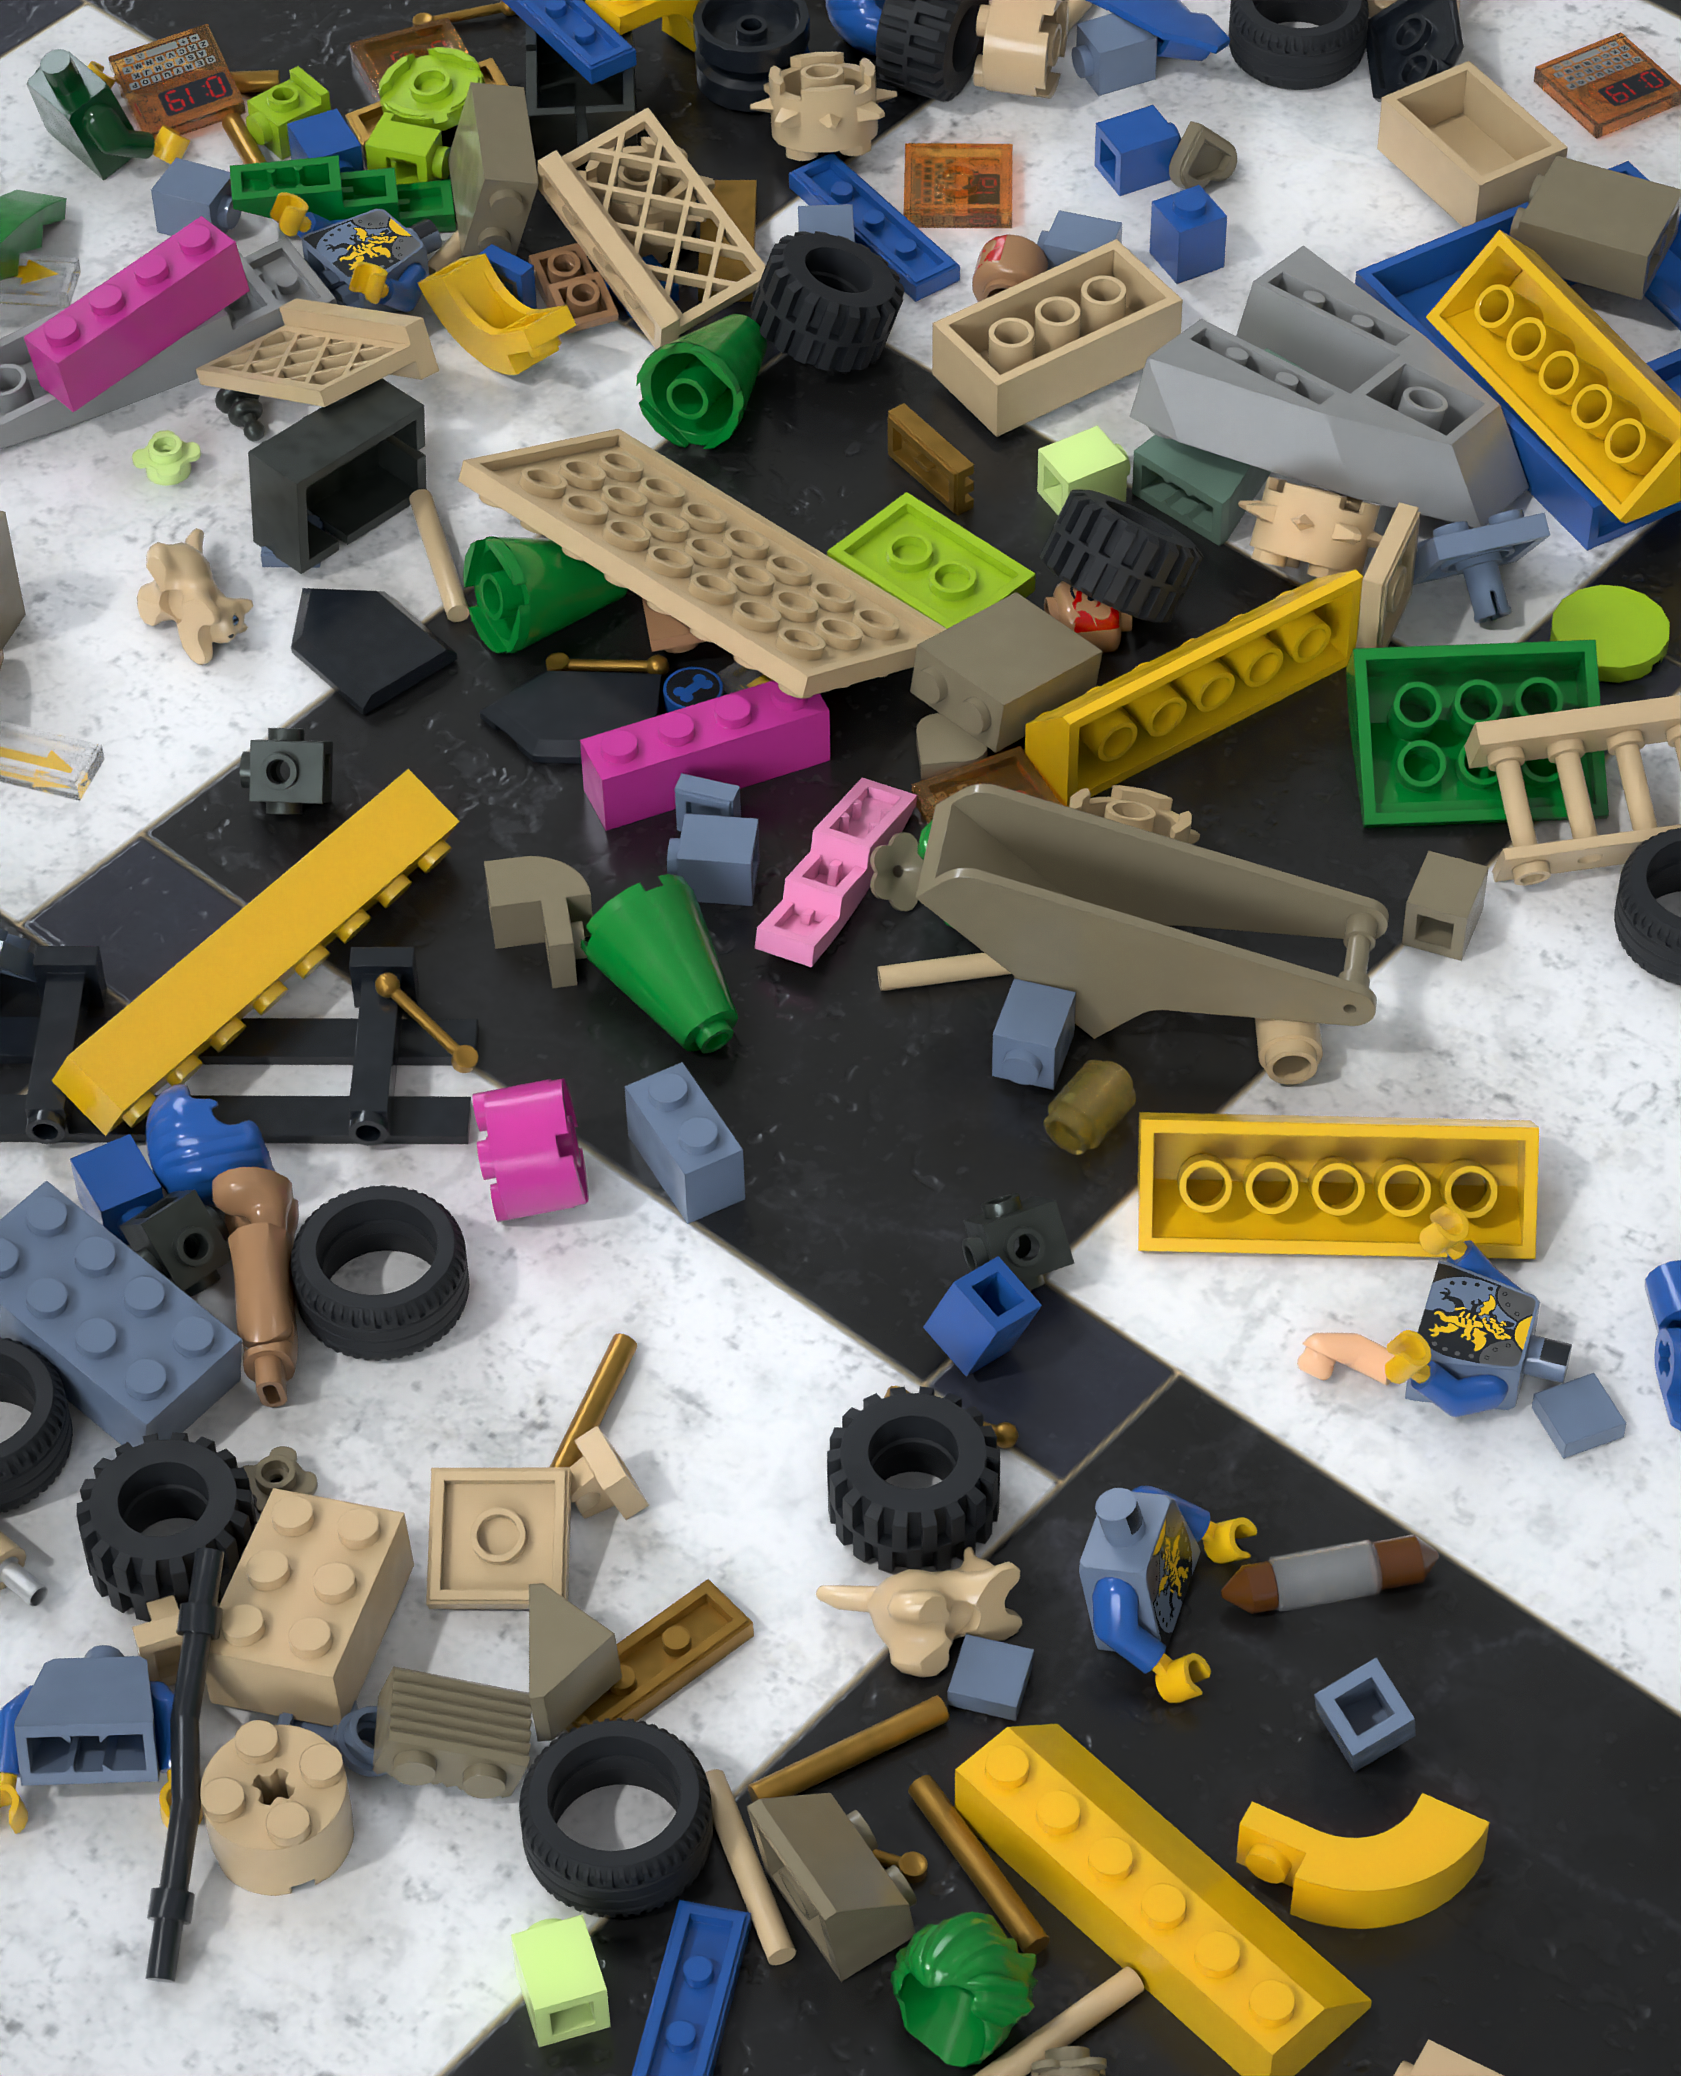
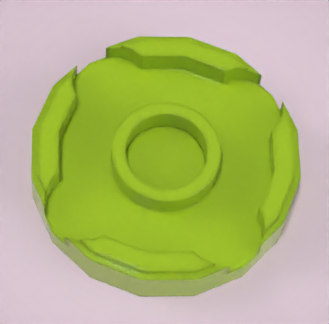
[379,47,485,131]
[1550,585,1670,683]

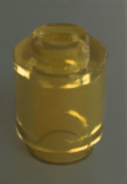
[1044,1060,1136,1155]

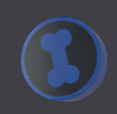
[663,667,723,713]

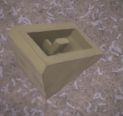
[529,1583,622,1742]

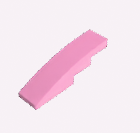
[755,778,917,967]

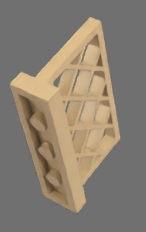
[538,108,766,349]
[196,298,439,407]

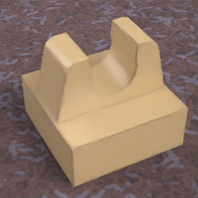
[569,1426,649,1520]
[132,1595,183,1686]

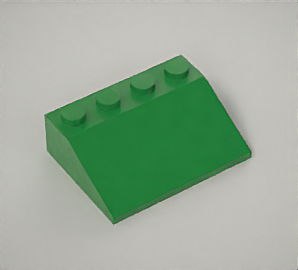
[1346,640,1609,828]

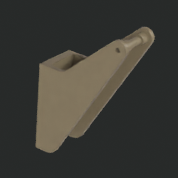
[915,784,1389,1039]

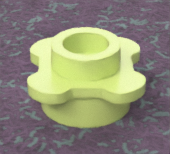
[132,430,201,486]

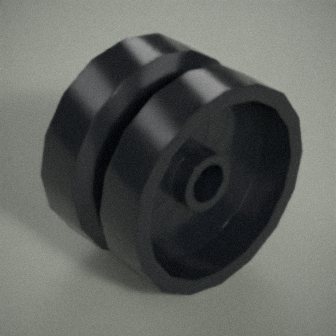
[693,0,810,112]

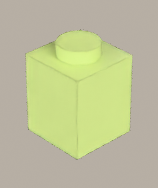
[1037,425,1131,516]
[511,1914,611,2047]

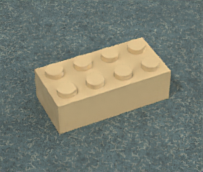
[932,239,1183,437]

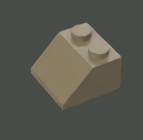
[747,1793,917,1982]

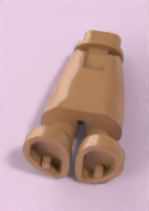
[212,1167,299,1407]

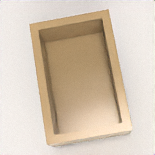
[1377,61,1568,227]
[206,1488,414,1727]

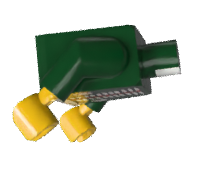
[26,49,190,180]

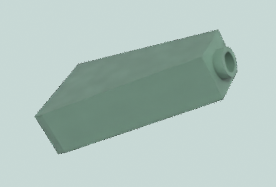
[1132,348,1311,546]

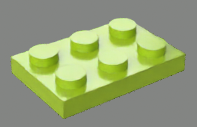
[827,492,1036,629]

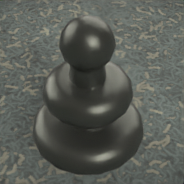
[215,388,265,442]

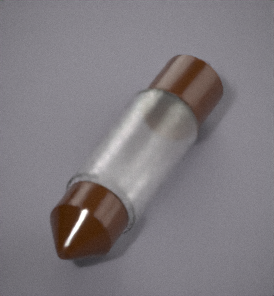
[1221,1535,1439,1614]

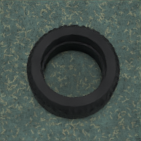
[1228,0,1369,90]
[1614,828,1681,985]
[291,1185,470,1361]
[0,1337,73,1513]
[519,1718,713,1918]

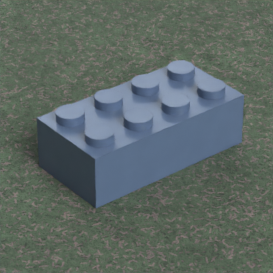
[0,1180,242,1447]

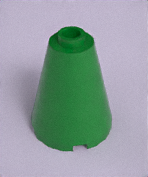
[636,314,767,449]
[463,536,628,653]
[580,874,738,1053]

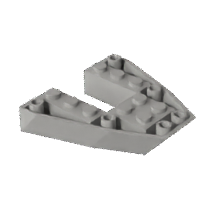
[1129,245,1529,528]

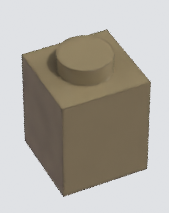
[1402,851,1489,961]

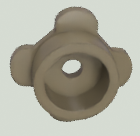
[243,1446,318,1514]
[1031,2046,1107,2076]

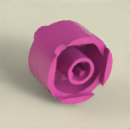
[472,1078,589,1222]

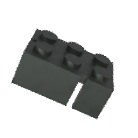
[526,23,638,167]
[248,378,427,574]

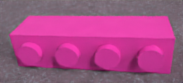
[24,216,250,412]
[580,680,830,831]

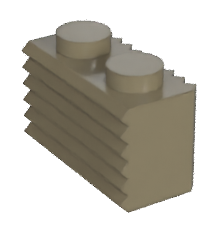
[372,1666,532,1799]

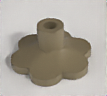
[870,832,924,911]

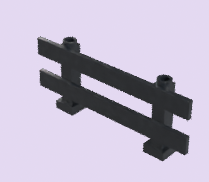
[0,946,479,1146]

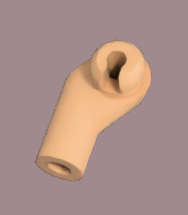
[1297,1333,1395,1386]

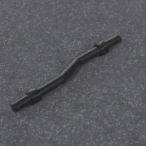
[145,1548,224,1983]

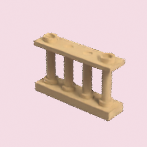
[1464,695,1681,886]

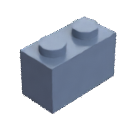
[624,1062,745,1224]

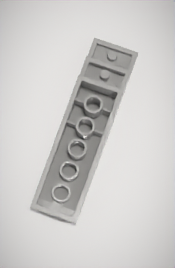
[0,237,337,449]

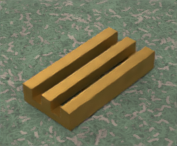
[888,403,974,515]

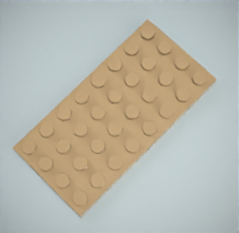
[458,429,946,698]

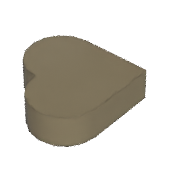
[1169,121,1237,189]
[916,713,988,779]

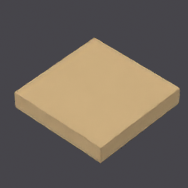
[1356,502,1421,649]
[426,1467,572,1609]

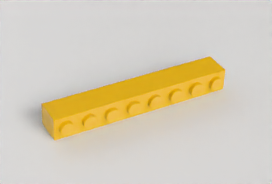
[52,769,460,1136]

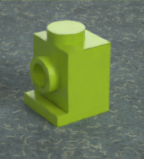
[246,66,331,160]
[365,112,451,184]

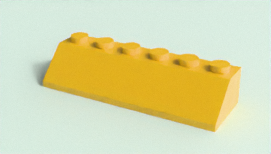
[1426,230,1681,524]
[1025,569,1363,807]
[1138,1112,1539,1259]
[955,1724,1372,2076]

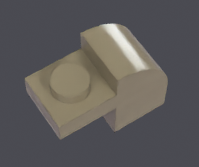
[484,856,593,988]

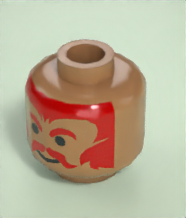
[972,234,1048,302]
[1044,581,1132,654]

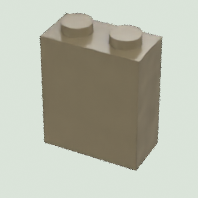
[448,82,539,256]
[1510,155,1681,300]
[910,592,1103,753]

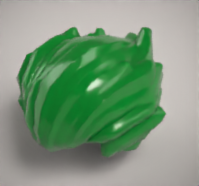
[890,1911,1038,2067]

